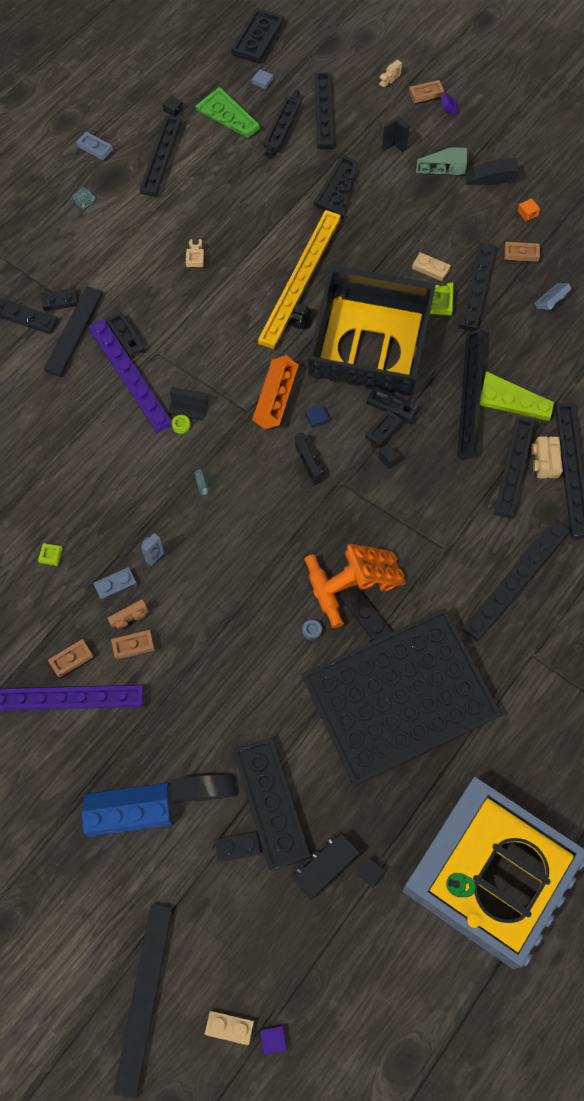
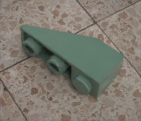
[416,147,467,175]

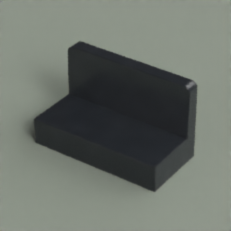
[382,116,410,152]
[168,387,208,421]

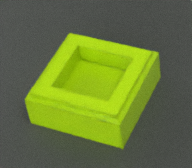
[38,543,63,566]

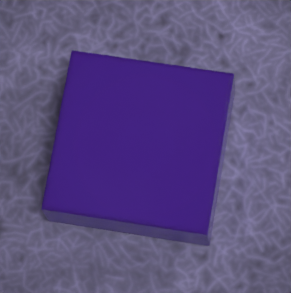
[260,1026,286,1055]

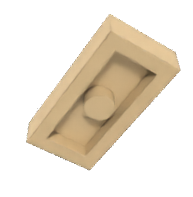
[412,252,451,282]
[205,1011,254,1045]

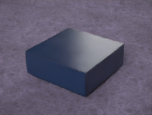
[305,405,328,428]

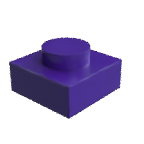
[441,92,458,115]

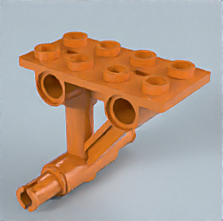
[304,544,406,629]

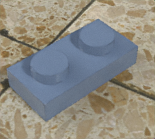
[76,132,113,160]
[534,283,571,310]
[141,533,164,566]
[93,567,137,602]

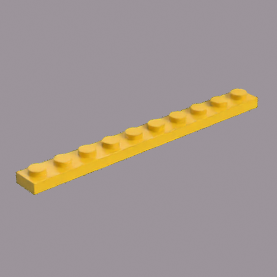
[258,210,341,349]

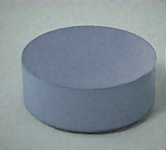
[302,620,322,641]

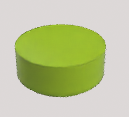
[172,415,190,434]

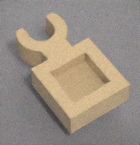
[379,60,402,87]
[186,239,204,267]

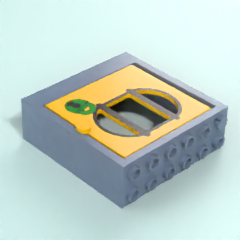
[402,777,584,969]

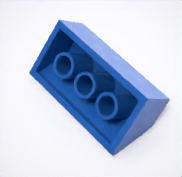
[82,783,172,837]

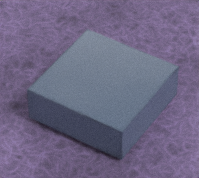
[252,69,273,89]

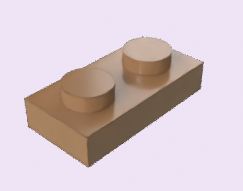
[409,80,445,103]
[504,242,540,262]
[107,600,148,631]
[111,630,155,660]
[48,639,93,678]

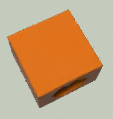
[517,198,540,221]

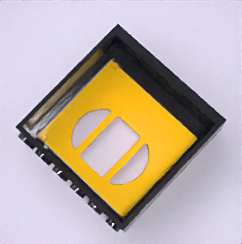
[308,265,436,395]

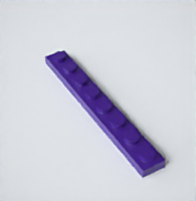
[88,318,172,433]
[0,685,143,711]

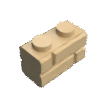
[532,437,562,478]

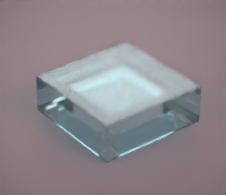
[71,187,96,209]
[194,470,208,495]

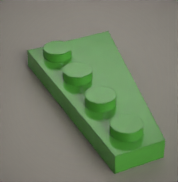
[195,87,260,138]

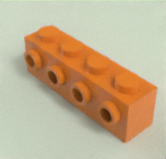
[252,355,298,429]

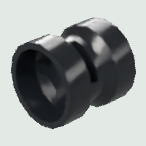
[289,304,312,329]

